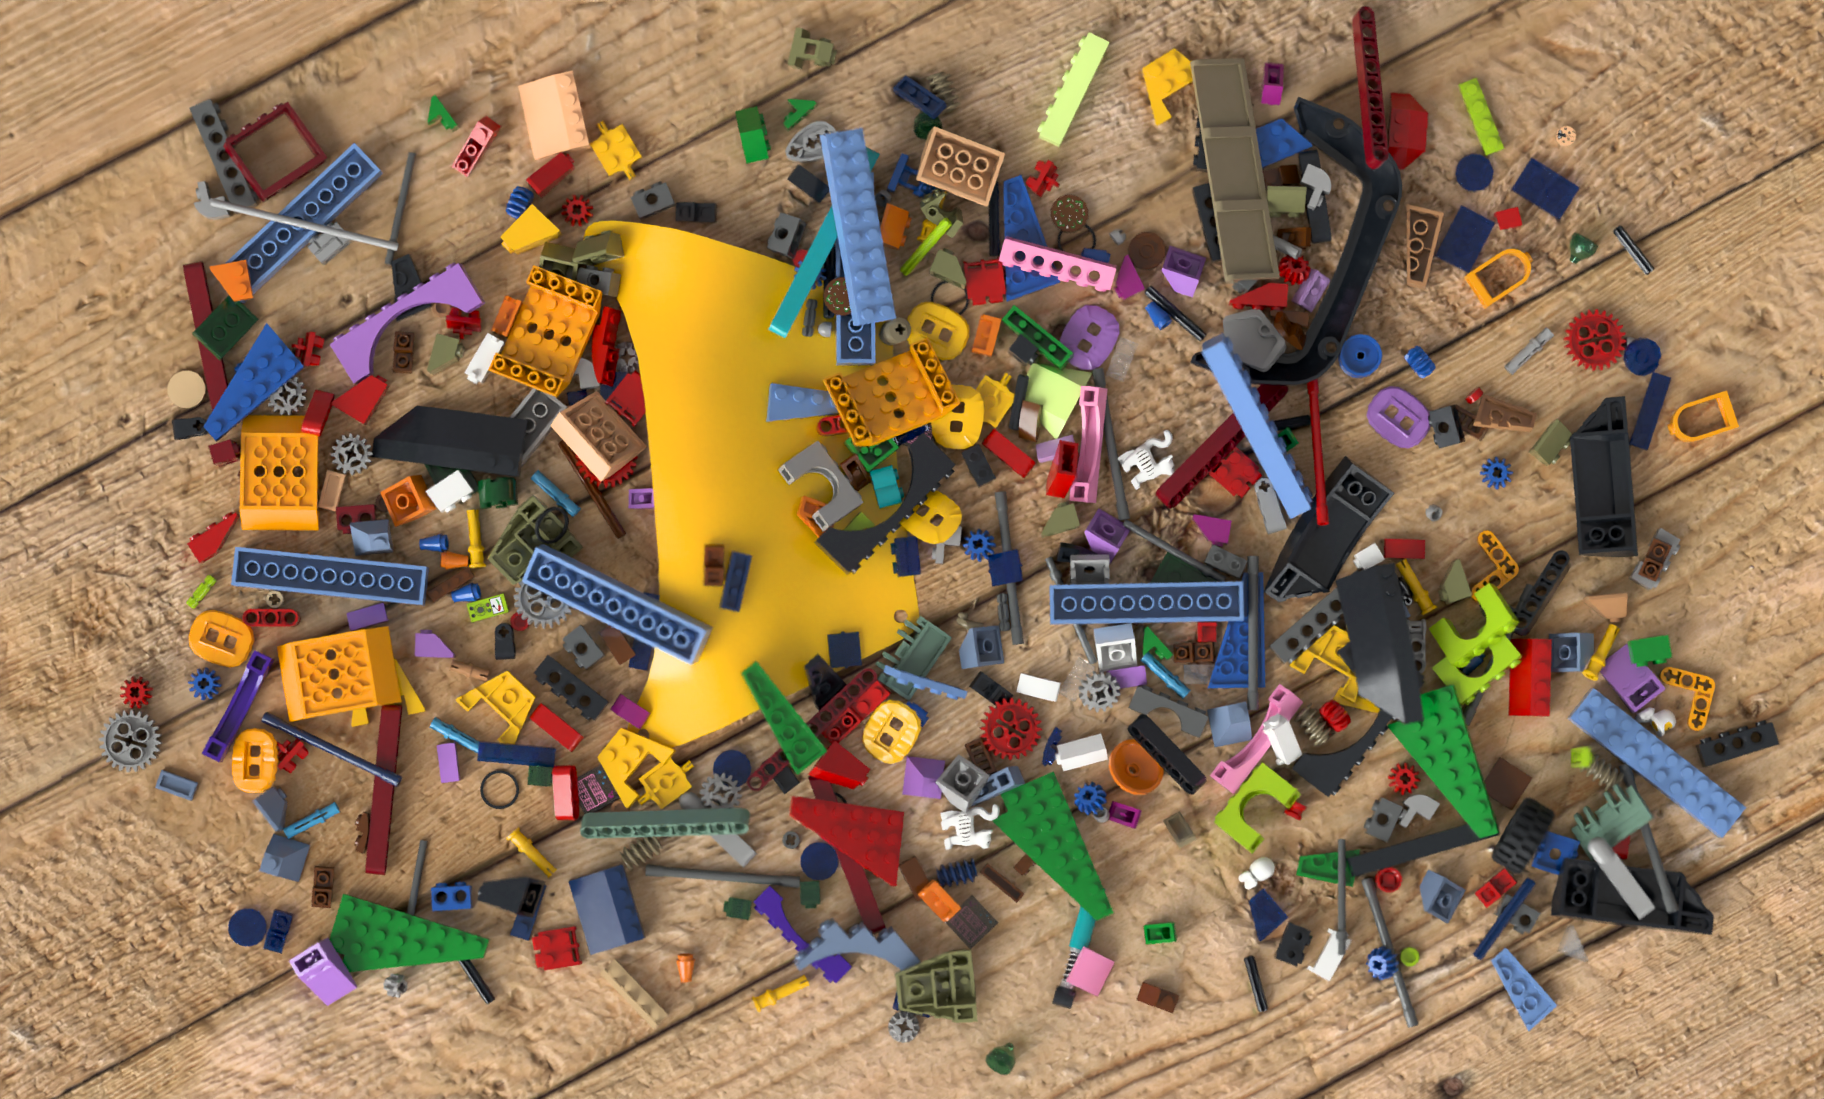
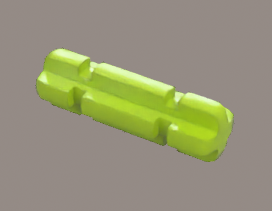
[186,575,217,609]

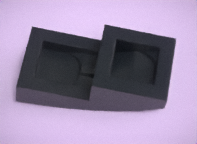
[787,164,829,203]
[676,202,717,223]
[1057,542,1099,571]
[969,671,1014,705]

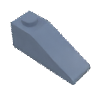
[971,766,1025,807]

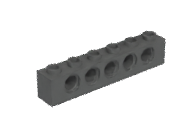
[189,99,259,215]
[1269,570,1358,663]

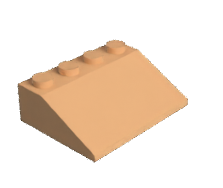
[518,71,591,160]
[916,126,1005,207]
[551,391,647,481]

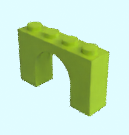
[1429,583,1520,668]
[1432,625,1522,705]
[1214,763,1301,854]

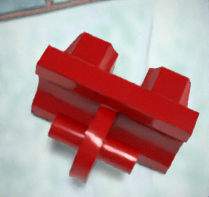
[1026,160,1060,197]
[446,308,482,340]
[291,331,324,367]
[277,738,309,773]

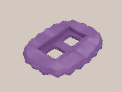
[1060,305,1119,370]
[1366,386,1431,449]

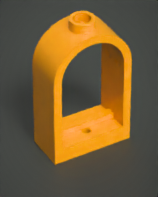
[1464,249,1533,309]
[1667,390,1739,442]

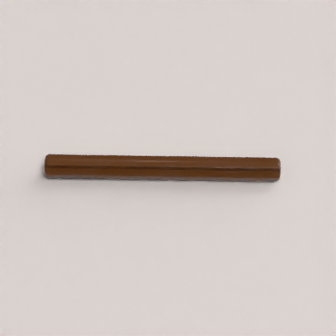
[558,440,626,539]

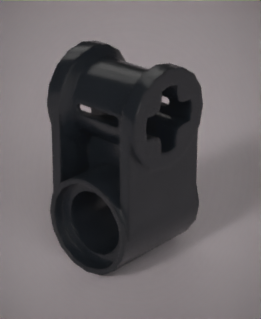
[172,417,208,440]
[495,623,516,660]

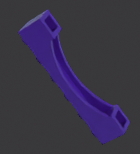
[202,650,275,762]
[753,886,852,983]

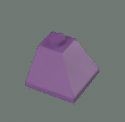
[1162,246,1206,297]
[1084,508,1130,564]
[903,756,945,799]

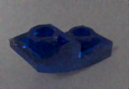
[1042,727,1062,767]
[263,909,294,954]

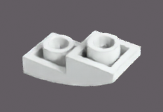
[1016,673,1061,702]

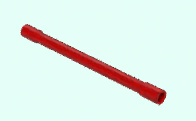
[1307,379,1329,525]

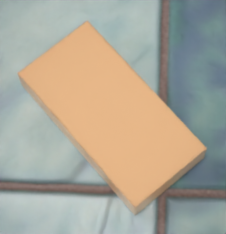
[318,470,346,512]

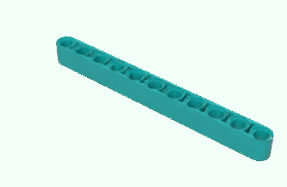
[768,147,880,338]

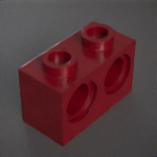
[208,439,241,467]
[336,504,377,534]

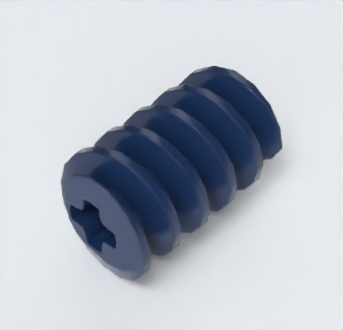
[936,858,977,889]

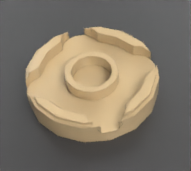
[168,371,206,409]

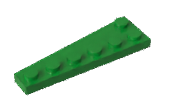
[740,660,827,775]

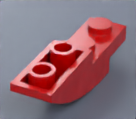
[592,307,621,387]
[822,679,891,744]

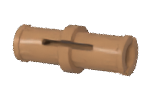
[449,659,490,681]

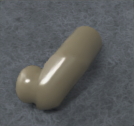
[956,612,983,630]

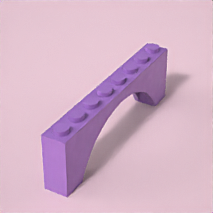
[330,262,485,384]

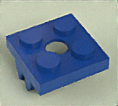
[1531,831,1580,875]

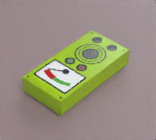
[467,593,509,623]

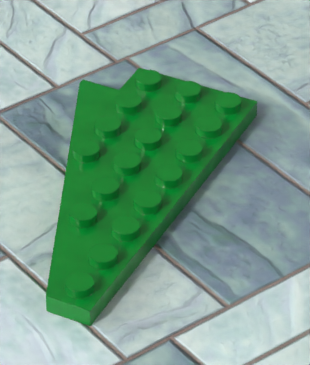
[1388,684,1500,838]
[992,772,1114,921]
[329,894,490,972]

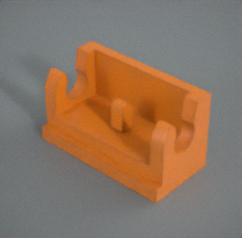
[491,295,523,338]
[971,315,1002,358]
[917,880,961,922]

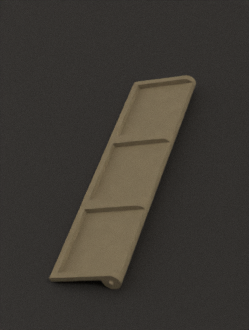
[1190,58,1280,284]

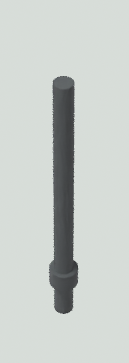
[384,152,416,265]
[1123,519,1226,582]
[1045,556,1097,665]
[1336,839,1348,955]
[407,840,428,915]

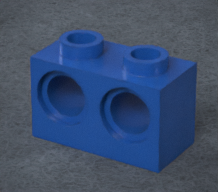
[431,882,473,911]

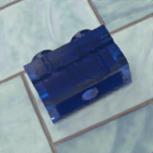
[890,536,921,578]

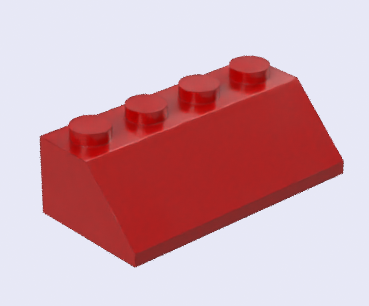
[1508,639,1552,717]

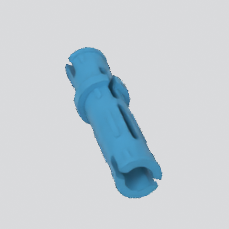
[531,470,581,517]
[1140,651,1191,699]
[429,717,486,755]
[283,802,340,839]

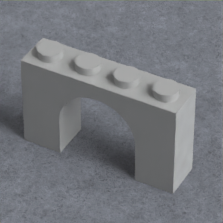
[778,441,863,532]

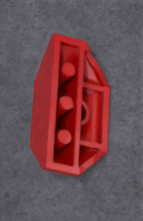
[1387,92,1428,170]

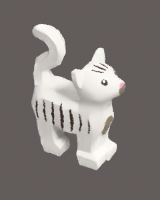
[1118,430,1175,490]
[940,804,1000,850]

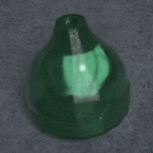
[913,110,942,140]
[1569,232,1599,264]
[985,1043,1016,1075]

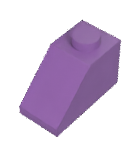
[628,488,655,509]
[415,630,455,658]

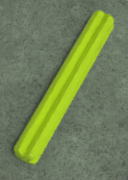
[900,218,952,276]

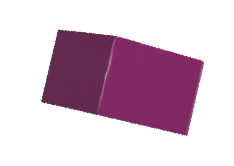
[610,693,651,729]
[1108,801,1142,829]

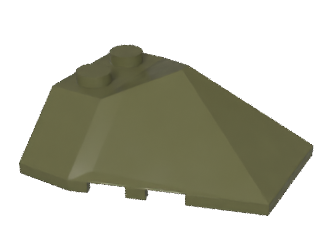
[488,495,583,585]
[895,949,978,1023]

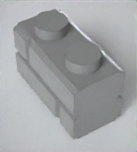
[307,222,353,265]

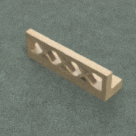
[600,959,669,1029]

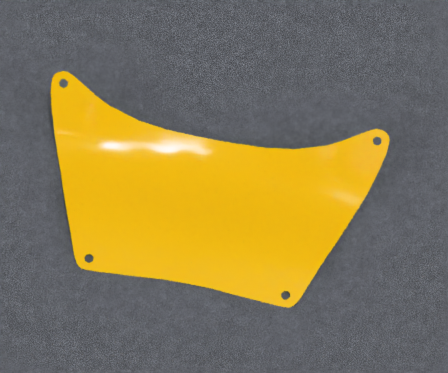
[583,221,919,754]

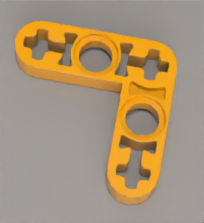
[1471,530,1519,602]
[1659,667,1715,731]

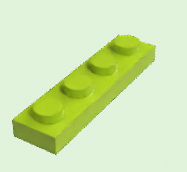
[1458,78,1504,156]
[1571,747,1593,768]

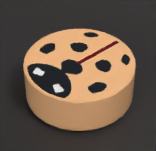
[1556,126,1576,146]

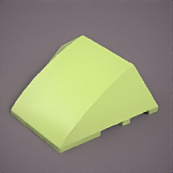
[1025,363,1092,439]

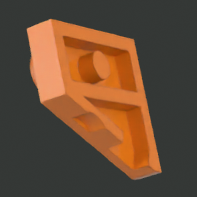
[210,260,254,302]
[796,496,834,538]

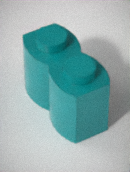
[869,465,904,509]

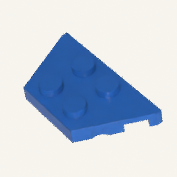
[1256,118,1313,168]

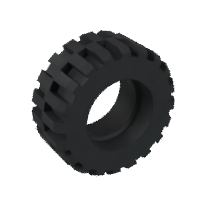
[1492,798,1555,874]

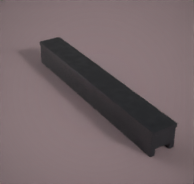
[1346,816,1500,877]

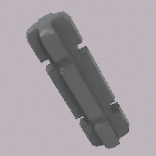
[802,299,818,337]
[997,593,1010,631]

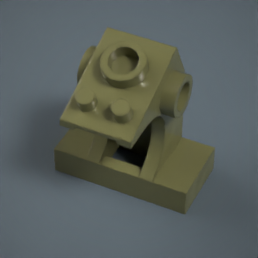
[788,27,837,70]
[920,188,963,238]

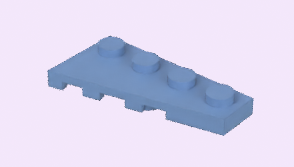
[766,383,839,422]
[883,665,968,700]
[1491,947,1558,1031]

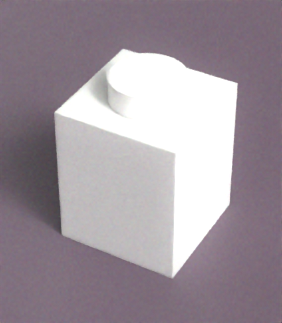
[1353,543,1385,570]

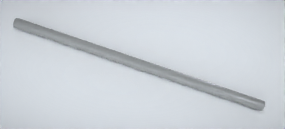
[211,198,399,251]

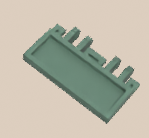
[875,616,952,701]
[1571,784,1654,861]

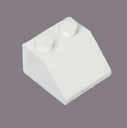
[426,470,474,513]
[1093,623,1137,672]

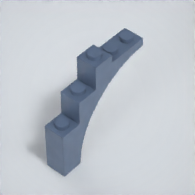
[793,917,921,971]

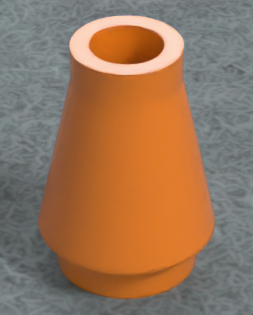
[440,550,468,569]
[676,953,695,982]

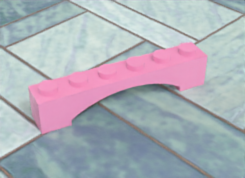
[1069,386,1108,503]
[1210,684,1303,794]

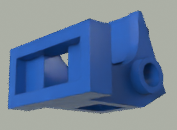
[887,153,936,198]

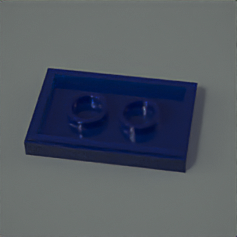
[1511,157,1580,220]
[1435,205,1495,273]

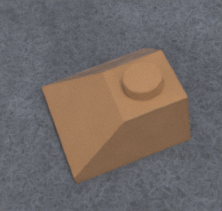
[1583,593,1628,622]

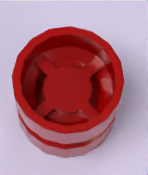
[1375,867,1402,892]

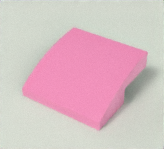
[1066,946,1115,997]

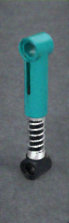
[1052,888,1105,1009]

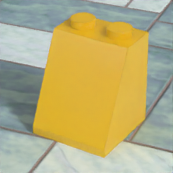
[500,204,562,255]

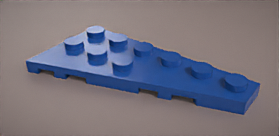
[1003,175,1060,302]
[203,323,304,442]
[1208,572,1265,688]

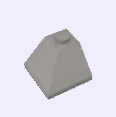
[936,754,990,813]

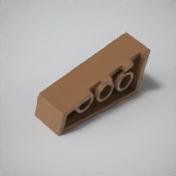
[1407,204,1444,290]

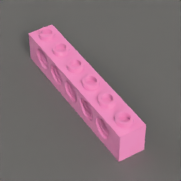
[999,236,1117,292]

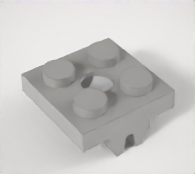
[1070,554,1110,585]

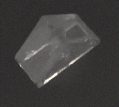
[1557,925,1588,962]

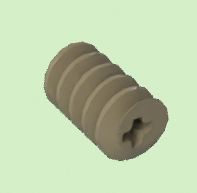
[927,72,960,115]
[879,317,911,345]
[1295,703,1335,746]
[1579,754,1624,793]
[619,837,662,870]

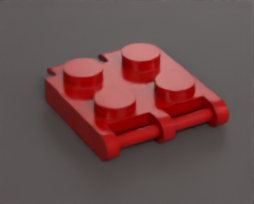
[963,257,1006,306]
[605,370,646,427]
[1208,446,1262,498]
[532,926,582,971]

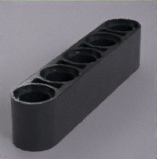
[1298,149,1332,244]
[1128,714,1207,795]

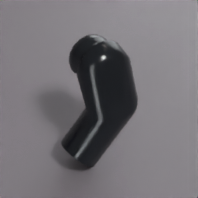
[1398,577,1413,606]

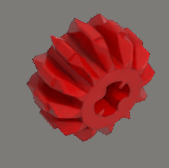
[561,194,594,227]
[1278,255,1311,286]
[120,676,153,709]
[1319,699,1351,732]
[1388,762,1421,795]

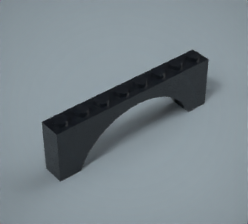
[814,433,956,575]
[1292,670,1425,798]

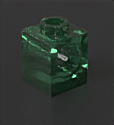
[527,766,553,787]
[800,881,821,909]
[723,897,752,920]

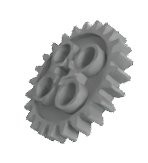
[513,581,574,629]
[99,710,162,772]

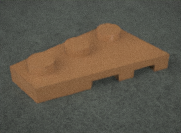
[1473,394,1537,432]

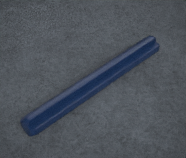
[1473,878,1536,960]

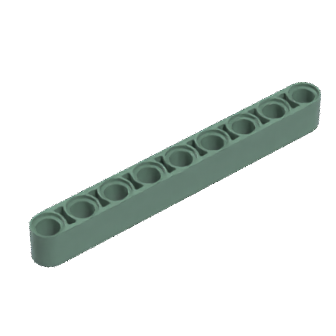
[580,808,750,839]

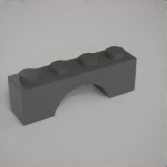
[1128,684,1209,738]

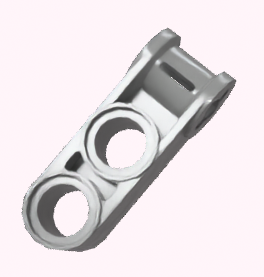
[1254,478,1287,534]
[1407,619,1426,673]

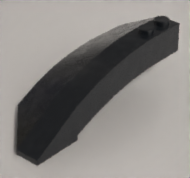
[1570,396,1638,558]
[371,406,528,477]
[1264,456,1394,602]
[1336,563,1424,724]
[1551,857,1714,935]

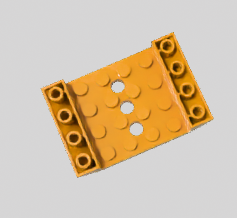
[488,265,602,397]
[823,337,960,446]
[240,415,320,531]
[277,626,401,722]

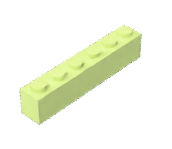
[1037,32,1109,147]

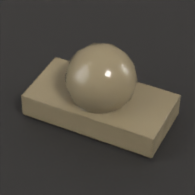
[1163,811,1196,848]

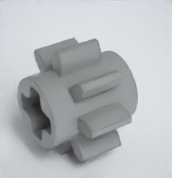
[384,973,407,998]

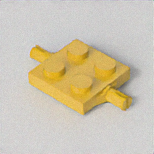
[590,121,642,180]
[964,372,1014,428]
[637,758,694,810]

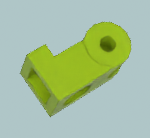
[844,512,875,531]

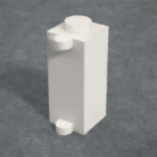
[465,333,505,384]
[1263,713,1302,765]
[1055,734,1108,771]
[1307,928,1352,981]

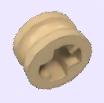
[266,591,284,608]

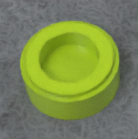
[1400,947,1420,966]

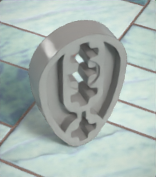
[786,121,836,162]

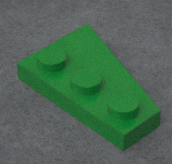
[1296,849,1361,887]

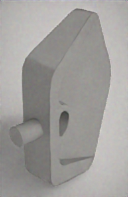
[1223,309,1287,372]

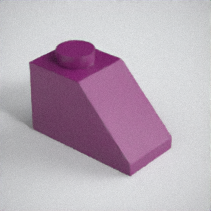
[1261,62,1284,105]
[1114,255,1145,301]
[1192,514,1232,547]

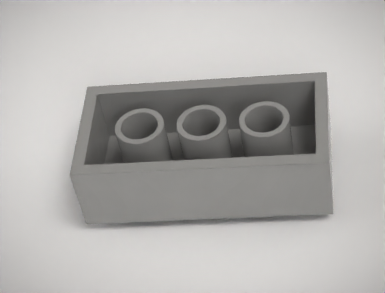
[509,388,568,468]

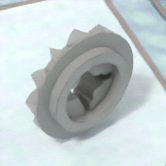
[615,342,639,373]
[888,1012,919,1042]

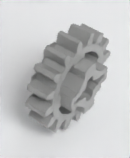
[267,377,307,416]
[331,433,373,475]
[1078,670,1120,712]
[700,773,742,809]

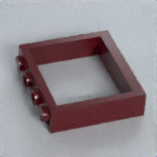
[223,102,328,203]

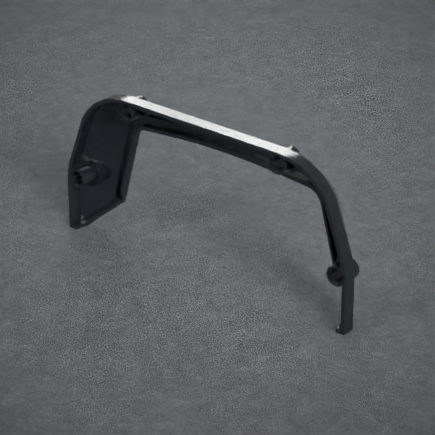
[1190,97,1402,386]

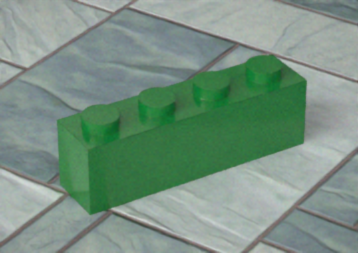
[1002,305,1074,370]

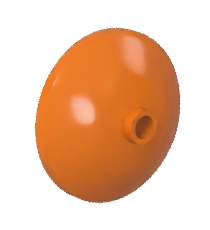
[1109,739,1164,795]

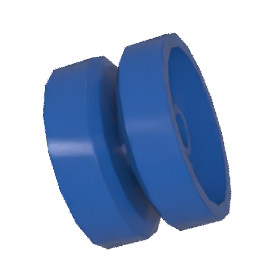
[1338,334,1382,379]

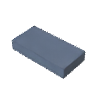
[155,770,198,801]

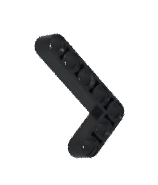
[1479,550,1571,636]

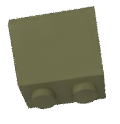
[1266,186,1306,218]
[572,231,624,266]
[539,242,581,282]
[930,248,966,290]
[427,334,465,375]
[1529,419,1572,466]
[1041,501,1080,538]
[1438,559,1472,604]

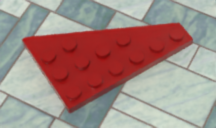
[789,796,904,887]

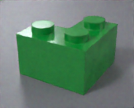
[735,107,771,164]
[844,437,899,473]
[1627,635,1672,667]

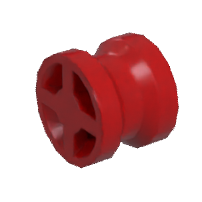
[1283,801,1307,821]

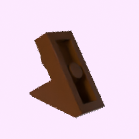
[1263,164,1300,189]
[1277,227,1311,250]
[839,453,872,492]
[1136,982,1179,1013]

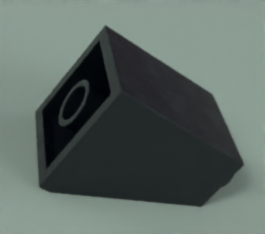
[477,876,545,918]

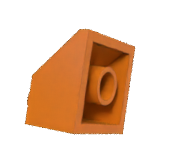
[880,203,912,251]
[380,475,436,527]

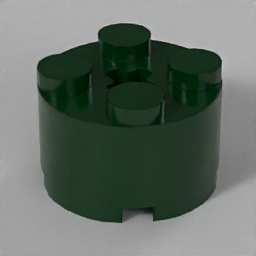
[478,477,518,509]

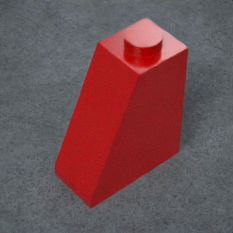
[526,152,576,199]
[331,374,390,425]
[1046,440,1079,499]
[809,741,871,790]

